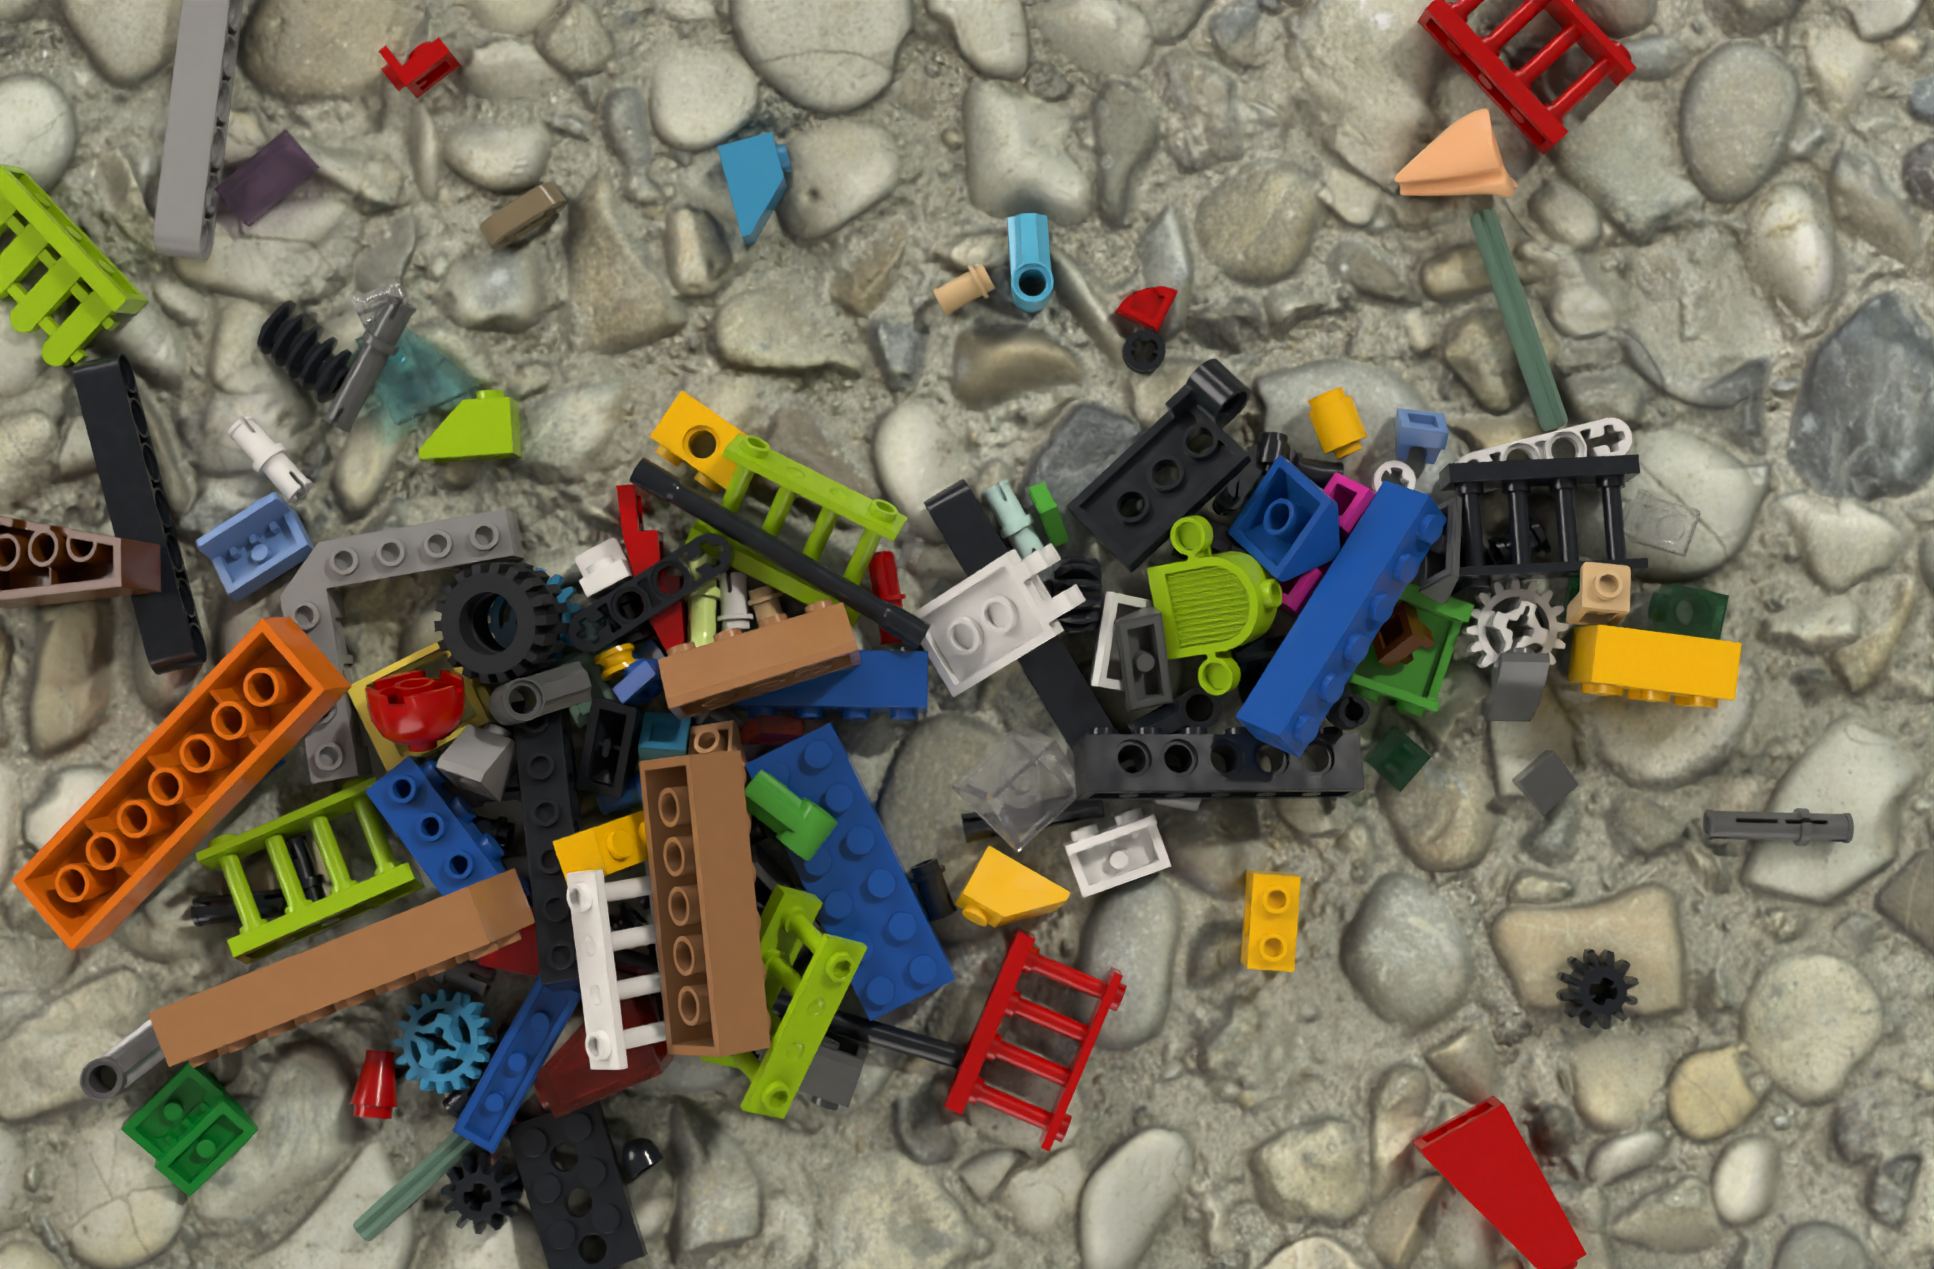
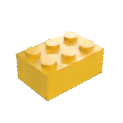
[1567,624,1742,709]

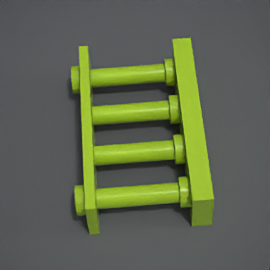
[685,433,908,627]
[195,776,425,965]
[699,884,868,1119]

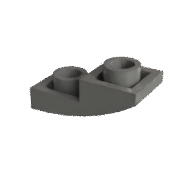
[1483,647,1550,722]

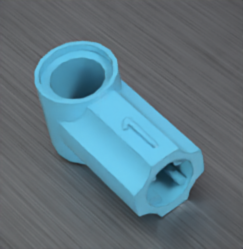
[1007,213,1054,313]

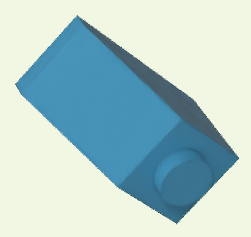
[717,132,792,246]

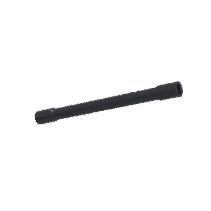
[629,457,931,649]

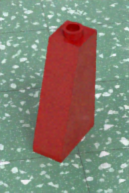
[1412,1096,1587,1269]

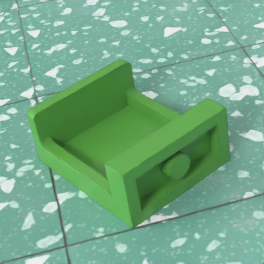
[1346,583,1474,718]

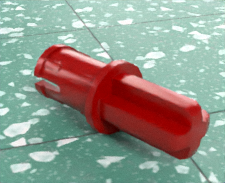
[868,551,906,645]

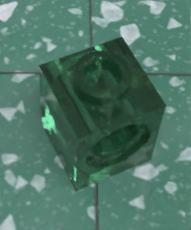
[1648,584,1729,640]

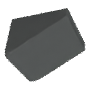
[1512,750,1578,816]

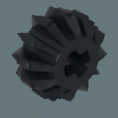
[1051,555,1102,635]
[1556,948,1639,1029]
[441,1150,524,1234]

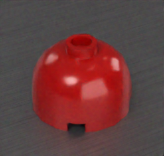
[365,670,466,752]

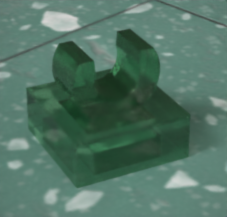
[1363,726,1431,792]

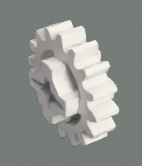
[1462,580,1568,668]

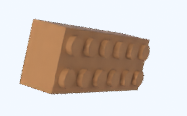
[639,750,771,1057]

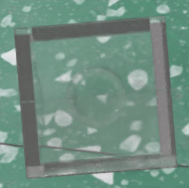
[952,725,1076,853]

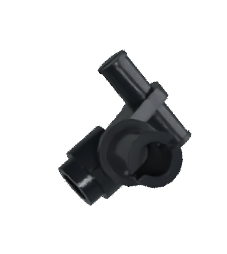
[1212,432,1344,516]

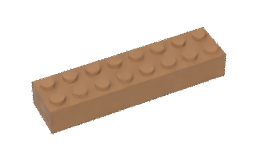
[148,868,536,1068]

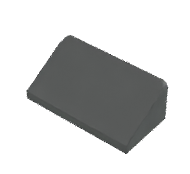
[1419,495,1462,604]
[1114,606,1173,712]

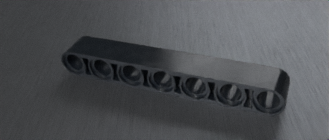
[73,352,207,675]
[923,479,1128,761]

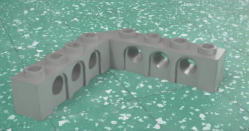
[280,509,524,784]

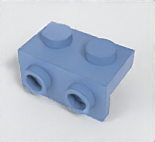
[196,492,314,602]

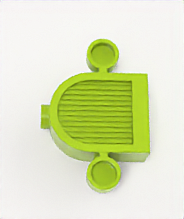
[1146,515,1282,695]

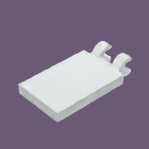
[912,543,1086,698]

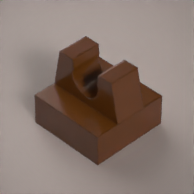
[1373,601,1435,669]

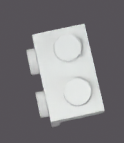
[1063,807,1171,898]

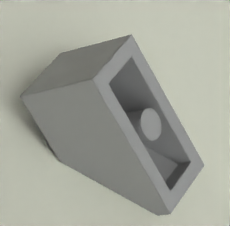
[436,723,517,802]

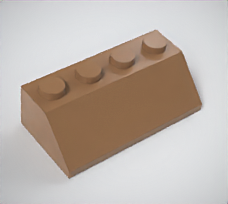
[658,599,862,720]

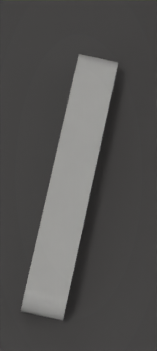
[153,0,244,260]

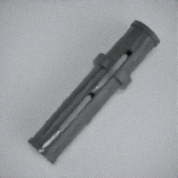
[323,294,417,432]
[1703,808,1854,846]

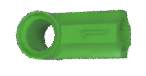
[745,769,838,862]

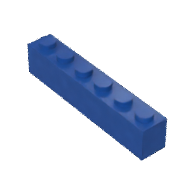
[1236,480,1447,758]

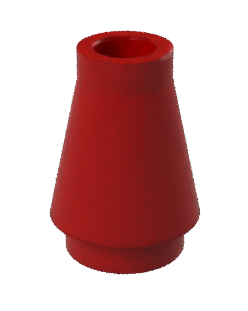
[350,1050,398,1119]

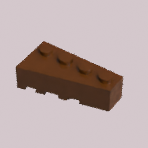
[0,516,161,609]

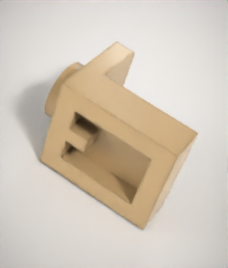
[1566,562,1631,626]

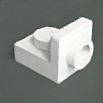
[575,538,634,599]

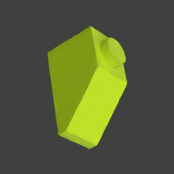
[418,390,522,464]

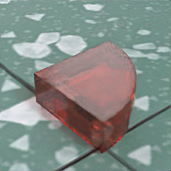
[740,715,803,745]

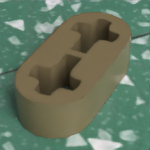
[479,181,567,250]

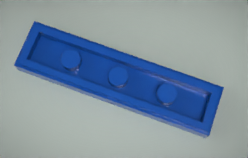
[452,973,581,1154]

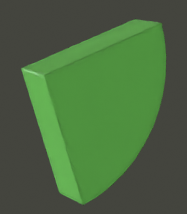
[1028,481,1070,547]

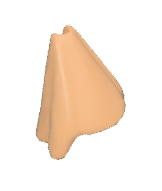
[1394,108,1518,197]

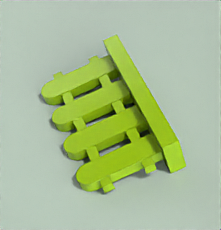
[0,164,149,366]

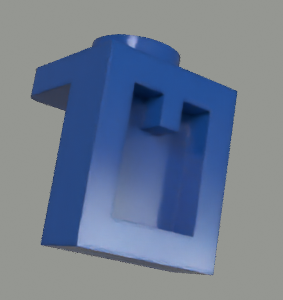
[612,639,668,704]

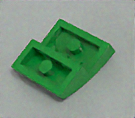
[121,1060,258,1197]

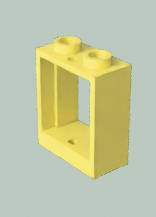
[347,639,498,772]

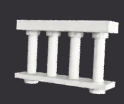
[566,860,666,1070]

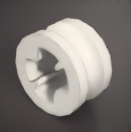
[1371,460,1416,494]

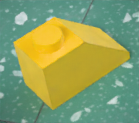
[954,846,1071,927]

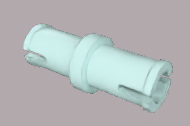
[981,478,1044,560]

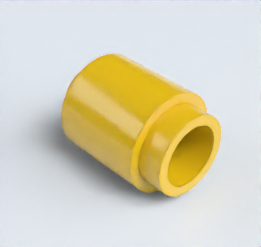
[1308,386,1368,459]

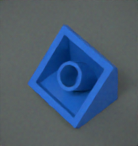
[1227,455,1340,582]

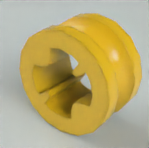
[593,643,639,682]

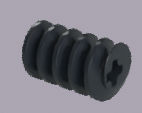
[257,300,352,403]

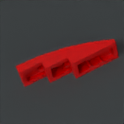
[616,484,688,654]

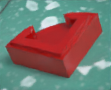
[1115,286,1178,333]

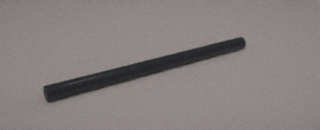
[613,949,964,1069]

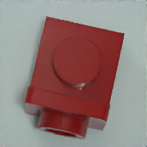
[378,37,461,99]

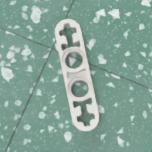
[1455,418,1632,493]

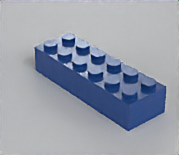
[744,722,956,1021]

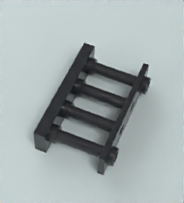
[1439,454,1648,590]

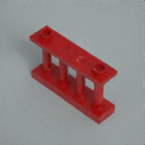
[1417,0,1636,155]
[944,927,1127,1152]

